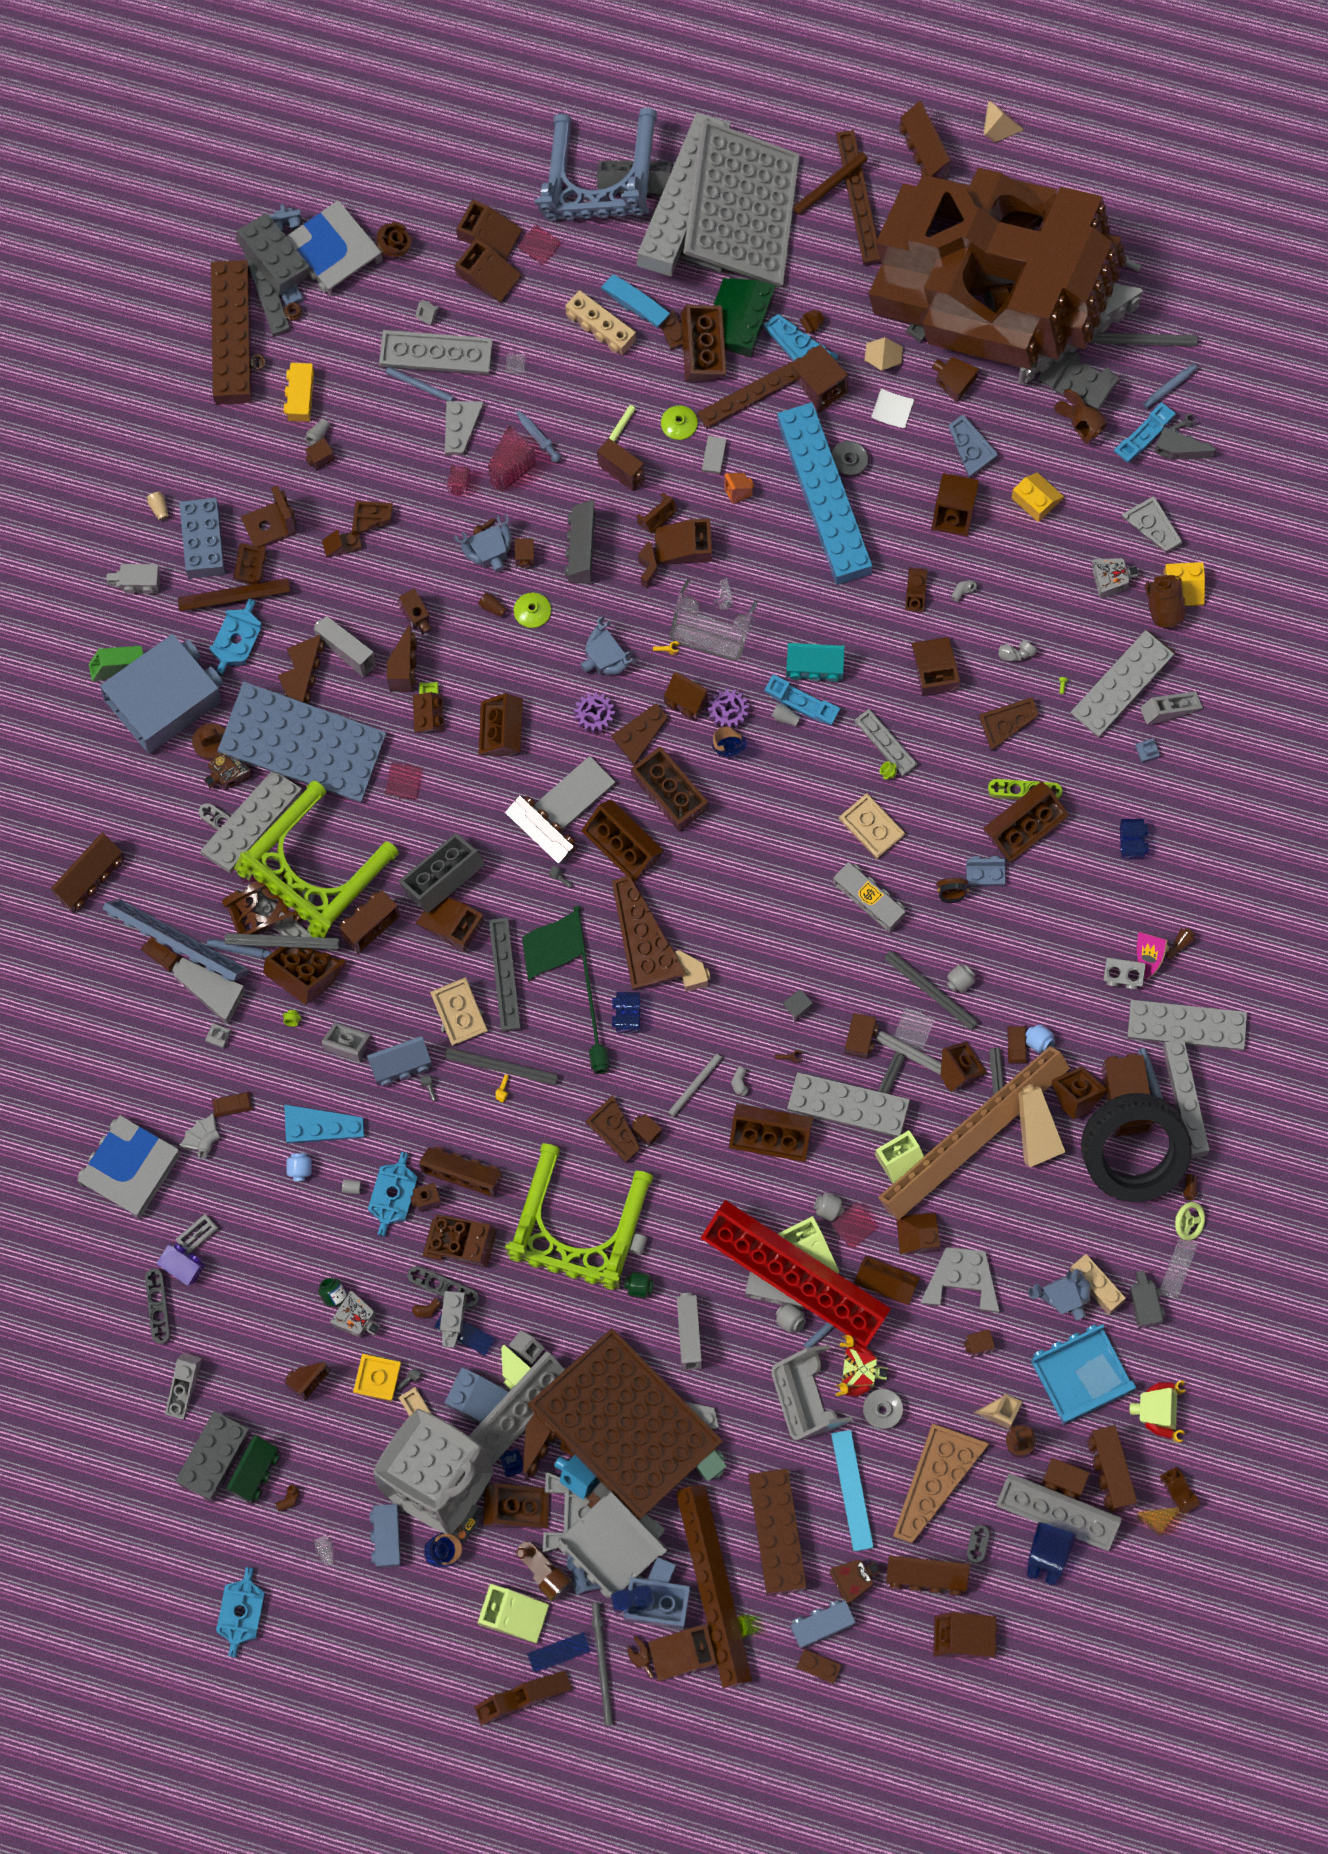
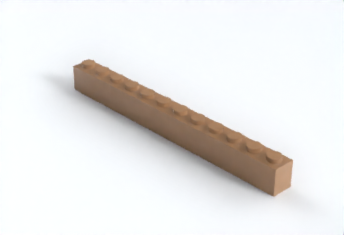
[878,1046,1070,1220]

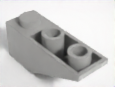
[165,1353,202,1420]

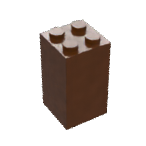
[1101,1053,1155,1137]

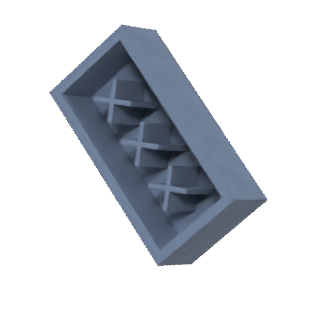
[179,498,226,579]

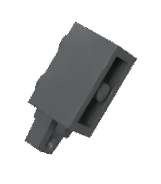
[1129,1271,1165,1329]

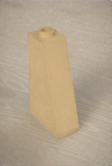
[1018,1084,1065,1167]

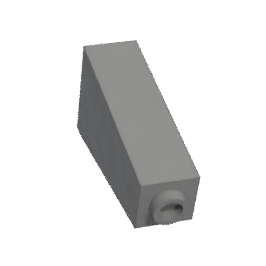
[313,616,376,678]
[173,958,245,1024]
[677,1293,702,1370]

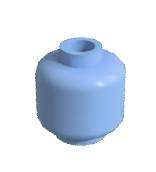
[1026,1025,1055,1053]
[286,1153,312,1181]

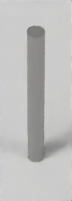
[668,1054,722,1117]

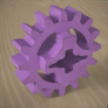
[708,689,749,728]
[574,692,615,734]

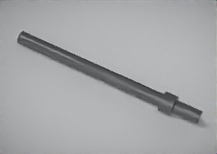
[591,1603,613,1726]

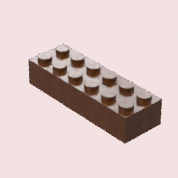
[748,1468,807,1597]

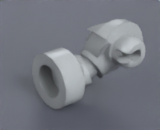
[998,639,1038,661]

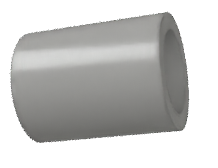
[342,1179,361,1194]
[629,1234,648,1255]

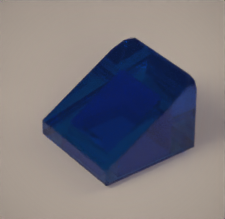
[500,1448,523,1477]

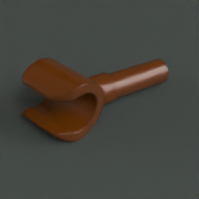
[473,518,495,535]
[775,1050,803,1064]

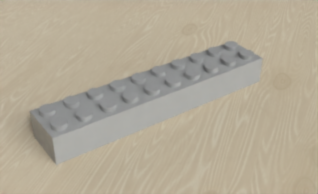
[637,113,730,277]

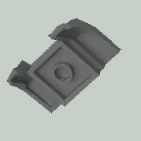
[1037,352,1121,410]

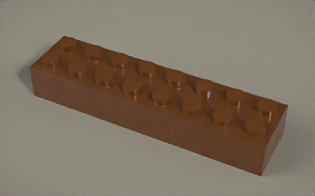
[211,260,252,405]

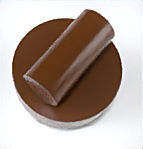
[799,309,825,334]

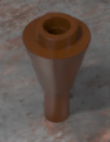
[1165,928,1195,960]

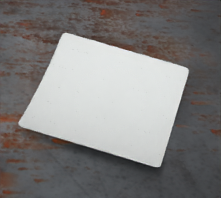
[872,389,914,428]

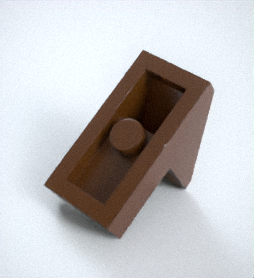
[322,530,362,558]

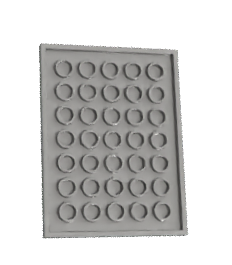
[683,119,799,287]

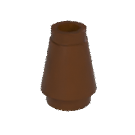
[478,592,507,617]

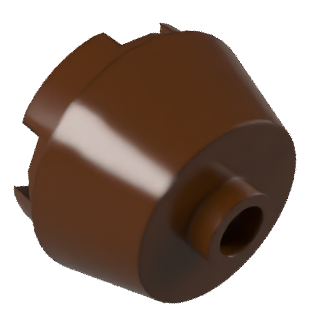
[376,222,412,258]

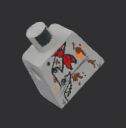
[1092,558,1138,599]
[330,1291,381,1338]

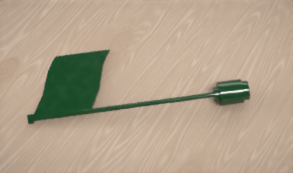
[522,906,610,1074]

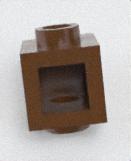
[410,1183,441,1212]

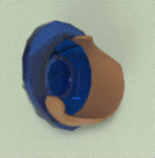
[712,727,747,759]
[424,1532,462,1568]

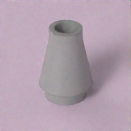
[305,419,330,445]
[771,703,800,727]

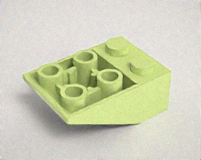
[778,1216,840,1273]
[478,1584,549,1644]

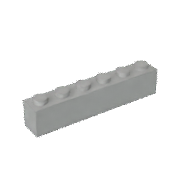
[1163,1039,1209,1159]

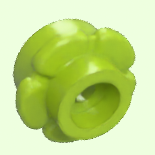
[879,761,897,780]
[282,1010,301,1027]

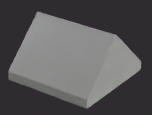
[322,1022,371,1062]

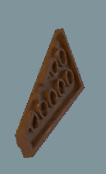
[612,876,688,990]

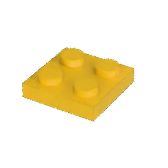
[353,1354,401,1402]

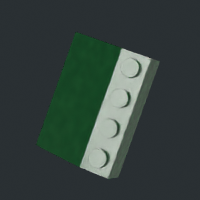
[713,278,775,358]

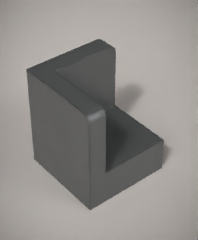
[783,989,813,1022]

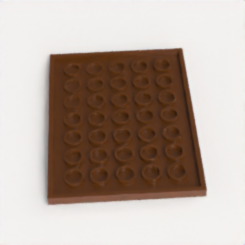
[527,1328,723,1520]

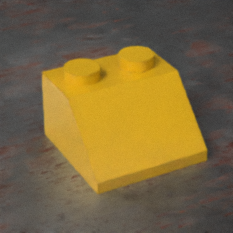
[1011,472,1064,522]
[1163,562,1205,606]

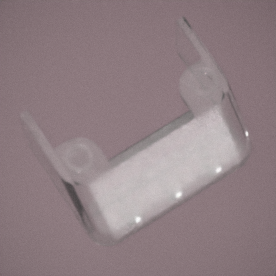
[670,580,758,661]

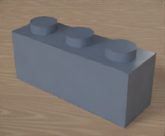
[370,1504,401,1569]
[790,1600,856,1650]

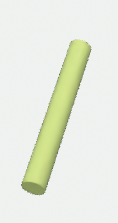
[609,405,636,442]

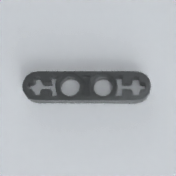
[407,1266,479,1309]
[145,1269,171,1345]

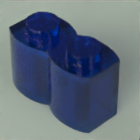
[1120,819,1149,859]
[612,992,640,1033]
[611,1585,654,1614]

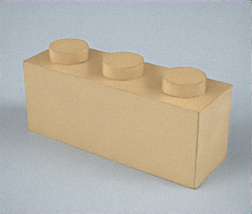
[1070,1254,1126,1315]

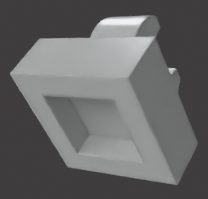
[415,299,438,325]
[205,1023,231,1049]

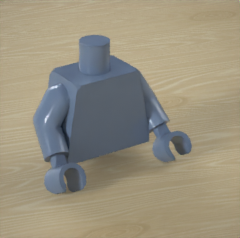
[454,514,512,573]
[580,616,637,675]
[1028,1269,1091,1320]

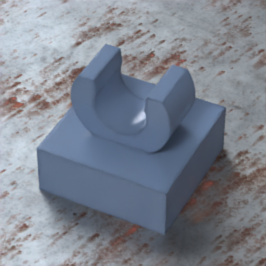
[1135,738,1160,763]

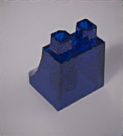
[1026,1522,1077,1586]

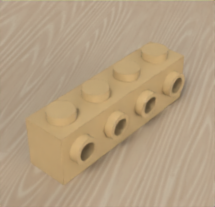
[565,290,636,355]

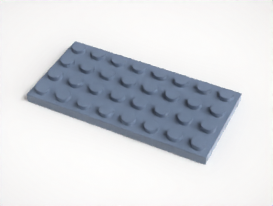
[217,681,386,803]

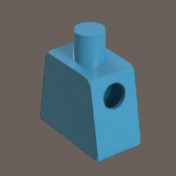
[554,1455,600,1500]

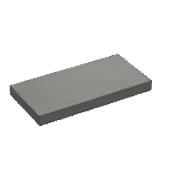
[535,756,615,831]

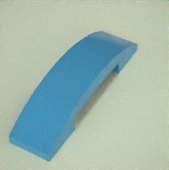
[1114,402,1176,463]
[764,674,840,725]

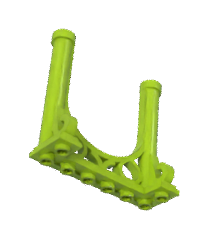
[234,780,399,938]
[505,1143,654,1290]

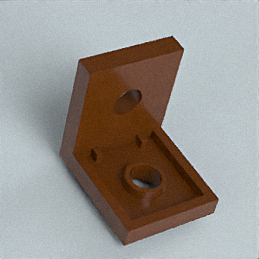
[241,485,297,548]

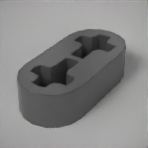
[966,1525,989,1564]

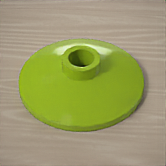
[661,405,698,440]
[514,593,551,628]

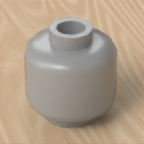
[947,964,976,993]
[814,1192,844,1221]
[776,1304,806,1333]

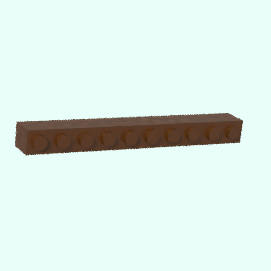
[675,1485,753,1688]

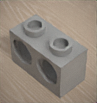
[1103,957,1145,989]

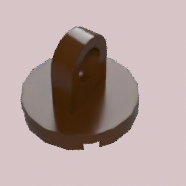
[192,723,225,761]

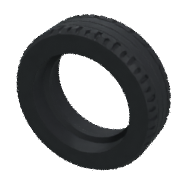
[1081,1093,1192,1202]

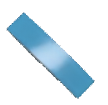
[601,275,670,329]

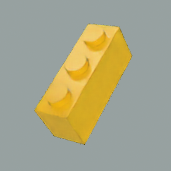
[284,363,314,422]

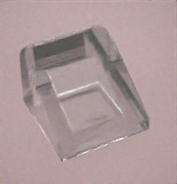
[506,353,526,373]

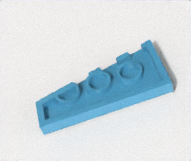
[764,314,838,362]
[284,1105,364,1144]

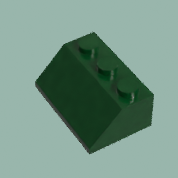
[227,1434,281,1505]

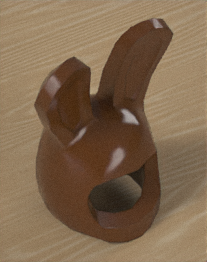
[1054,389,1108,444]

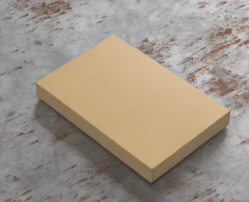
[839,793,905,859]
[430,977,488,1045]

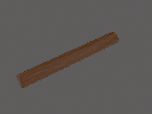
[793,152,868,215]

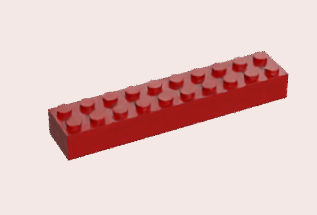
[700,1200,891,1347]

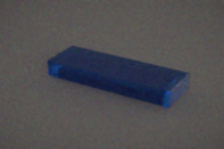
[434,1314,495,1356]
[527,1632,591,1673]

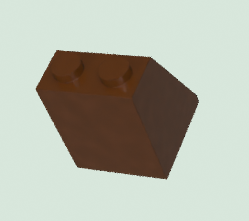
[791,344,849,413]
[931,473,979,537]
[933,1612,998,1659]

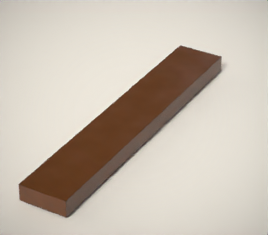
[178,578,290,611]

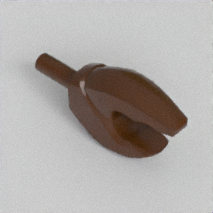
[627,1636,655,1679]

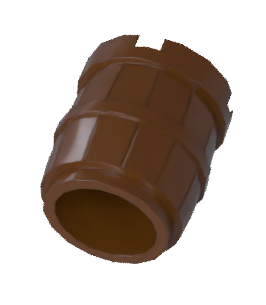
[1145,575,1186,627]

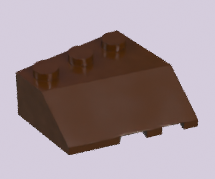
[263,947,347,1005]

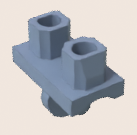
[270,204,302,233]

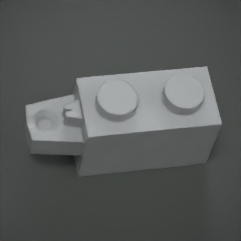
[106,564,160,594]
[440,1291,466,1348]

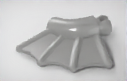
[179,1113,220,1159]

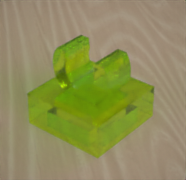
[737,1614,758,1639]

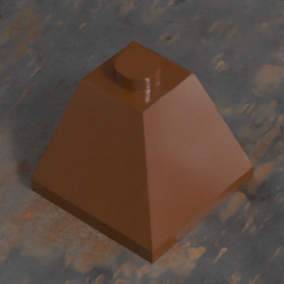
[940,1041,987,1092]
[1052,1066,1107,1120]
[896,1213,940,1255]
[285,1362,330,1402]

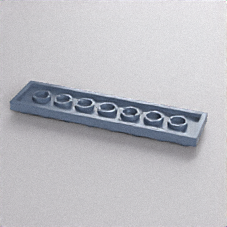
[103,898,250,982]

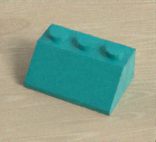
[786,643,845,682]

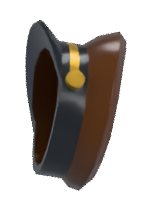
[936,878,969,903]

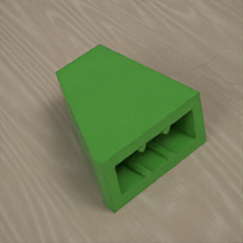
[88,646,145,682]

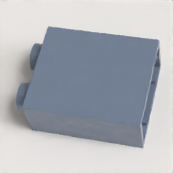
[100,634,224,754]

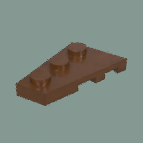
[978,697,1039,751]

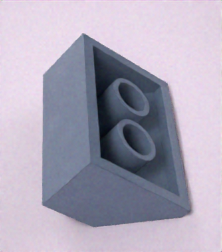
[367,1036,433,1087]
[624,1577,690,1630]

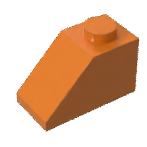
[724,473,754,505]

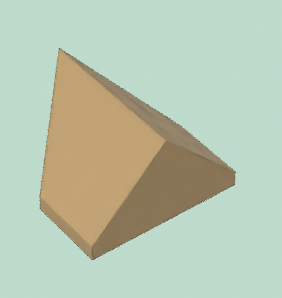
[984,102,1024,142]
[864,337,903,371]
[974,1393,1022,1429]

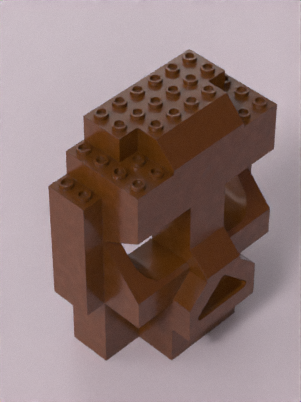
[868,167,1127,370]

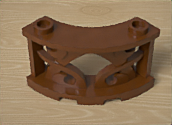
[222,869,304,935]

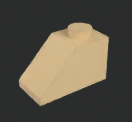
[675,950,711,992]

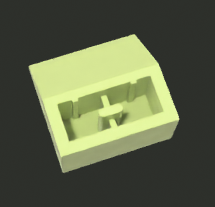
[875,1131,924,1184]

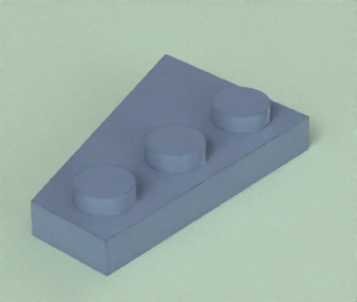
[948,415,998,478]

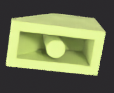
[501,1345,531,1389]

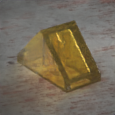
[1137,1507,1179,1536]

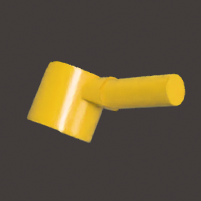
[653,641,679,655]
[495,1075,509,1103]

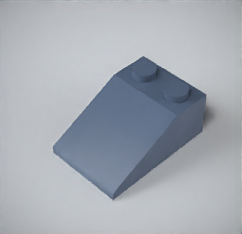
[444,1368,509,1423]

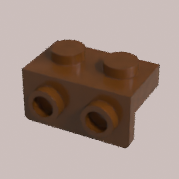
[233,543,267,585]
[413,692,444,733]

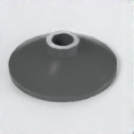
[832,441,868,475]

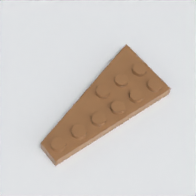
[893,1423,989,1544]

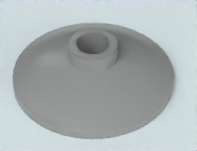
[863,1389,903,1429]

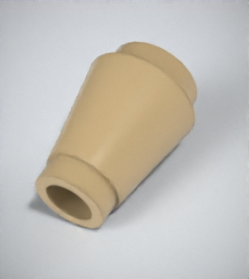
[147,491,169,521]

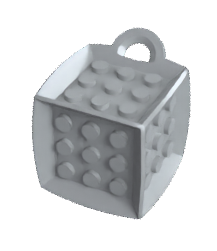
[373,1409,493,1535]

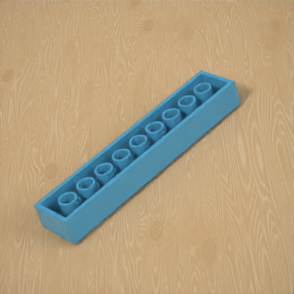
[777,403,872,585]

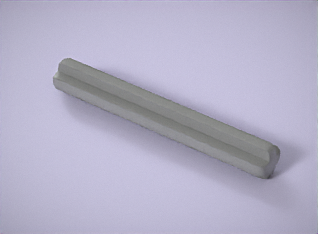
[876,1031,941,1075]

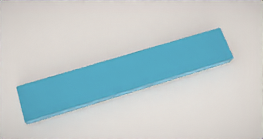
[831,1430,873,1552]

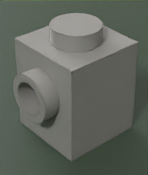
[508,1330,544,1363]

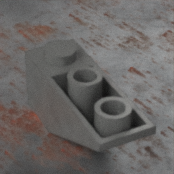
[1154,427,1216,460]

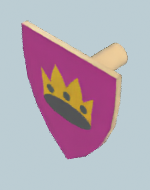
[1137,932,1169,979]

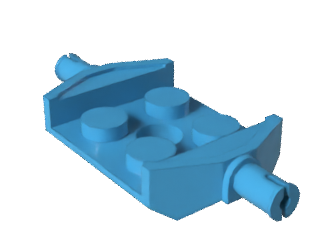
[210,599,262,676]
[368,1152,418,1237]
[216,1567,266,1658]

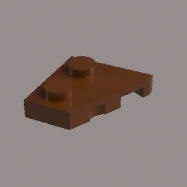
[352,500,393,535]

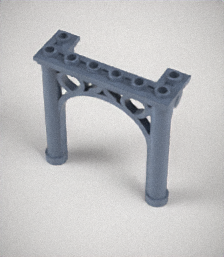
[534,108,657,221]

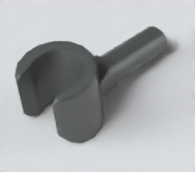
[1170,413,1196,430]
[549,866,572,888]
[421,1075,436,1102]
[396,1369,422,1391]

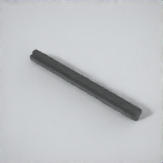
[1091,333,1198,346]
[224,933,339,950]
[885,951,977,1030]
[445,1048,558,1085]

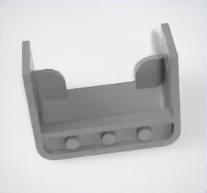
[771,1345,853,1440]

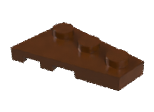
[611,703,668,766]
[585,1095,640,1163]

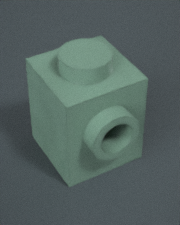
[696,1450,726,1481]

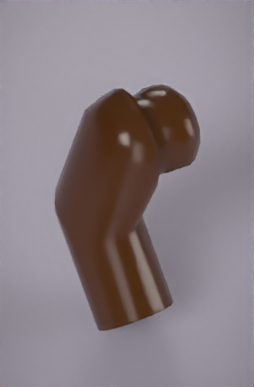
[412,1298,442,1318]
[275,1485,299,1512]

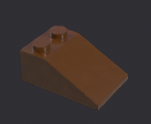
[483,1483,549,1529]

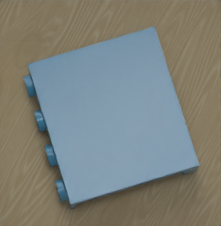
[1031,1324,1136,1425]

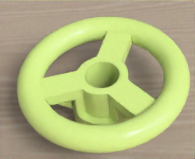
[1175,1202,1205,1241]

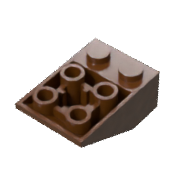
[456,199,522,260]
[455,238,522,303]
[655,518,712,564]
[387,626,417,692]
[911,637,960,696]
[415,897,484,952]
[426,1214,497,1268]
[523,1413,557,1480]
[648,1624,717,1682]

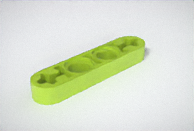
[988,779,1062,800]

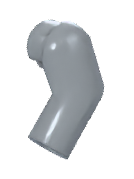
[951,580,977,602]
[731,1067,748,1096]

